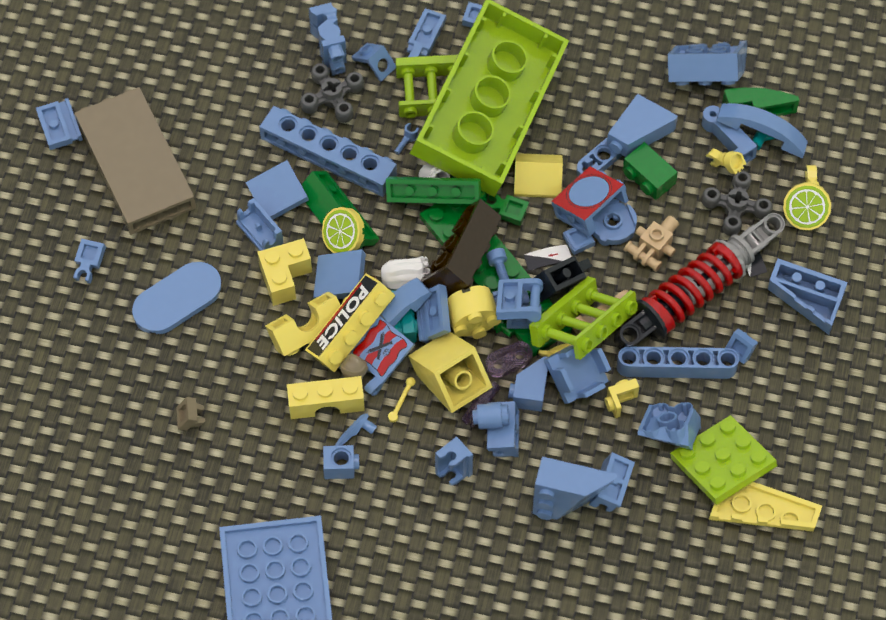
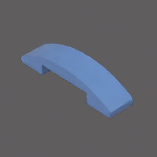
[716,103,808,158]

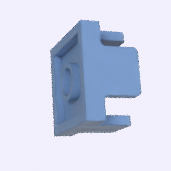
[544,345,611,404]

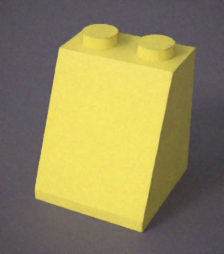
[408,332,493,413]

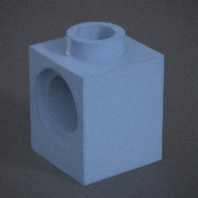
[323,445,359,479]

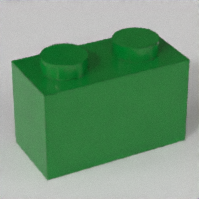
[623,142,678,200]

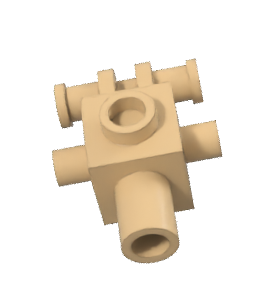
[624,216,679,272]

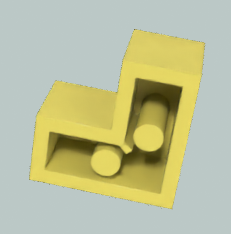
[257,238,312,306]

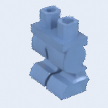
[309,3,347,75]

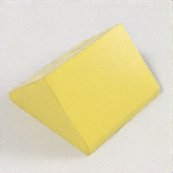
[514,153,563,198]

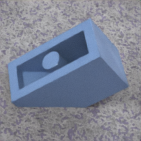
[508,356,548,412]

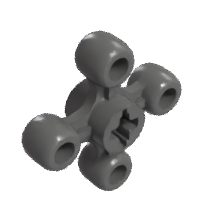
[300,63,364,123]
[702,171,773,236]

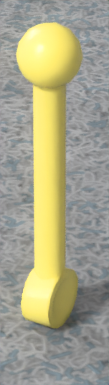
[388,377,416,423]

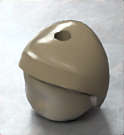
[340,354,368,379]

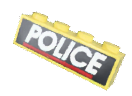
[305,273,395,372]

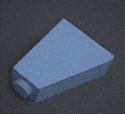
[606,94,678,157]

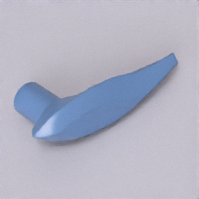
[335,413,377,446]

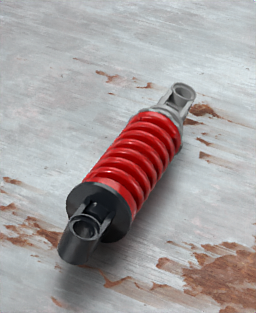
[614,213,785,350]

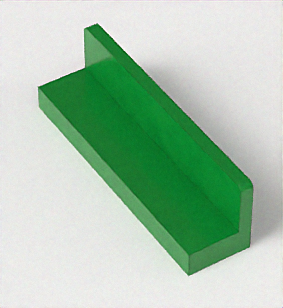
[301,171,380,250]
[386,177,486,204]

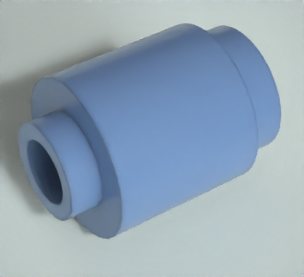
[473,403,510,430]

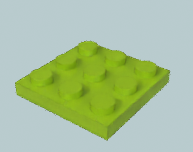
[670,415,777,505]

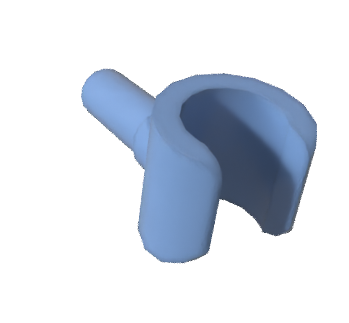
[394,123,418,155]

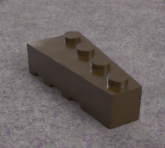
[421,199,502,297]

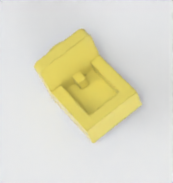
[604,378,639,418]

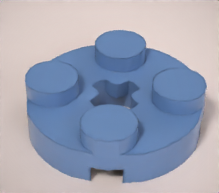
[592,199,637,246]

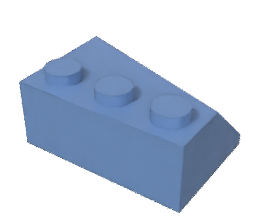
[668,40,747,85]
[532,457,618,520]

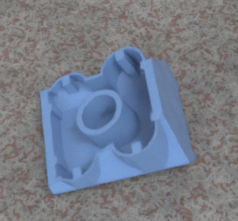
[638,402,701,450]

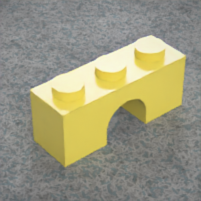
[265,291,340,356]
[287,376,365,419]

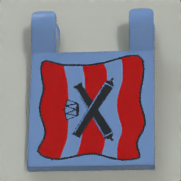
[338,316,415,396]

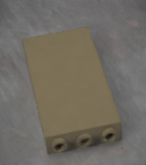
[74,87,196,235]

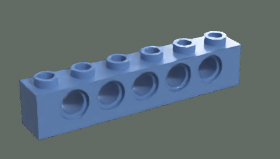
[259,106,397,197]

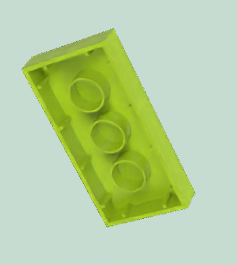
[409,0,569,197]

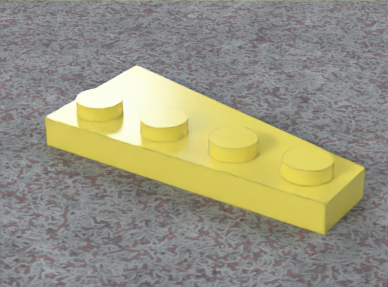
[709,482,822,532]

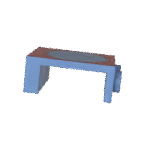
[551,166,629,236]

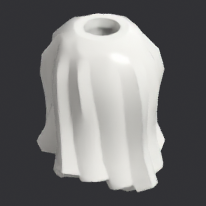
[381,256,430,290]

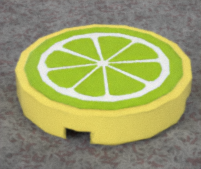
[783,182,831,230]
[322,207,364,253]

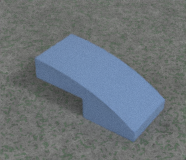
[381,278,432,326]

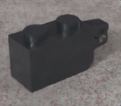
[534,256,593,302]

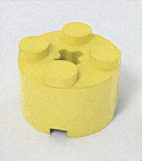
[448,286,501,339]

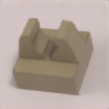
[176,397,205,431]

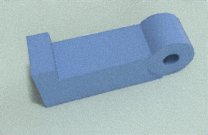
[702,105,757,163]

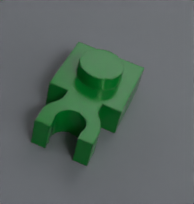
[485,194,529,226]

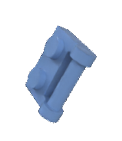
[496,278,543,322]

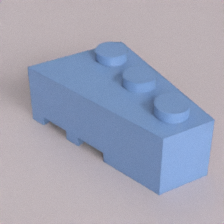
[768,259,848,335]

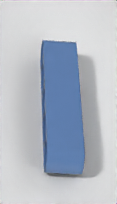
[616,346,739,379]

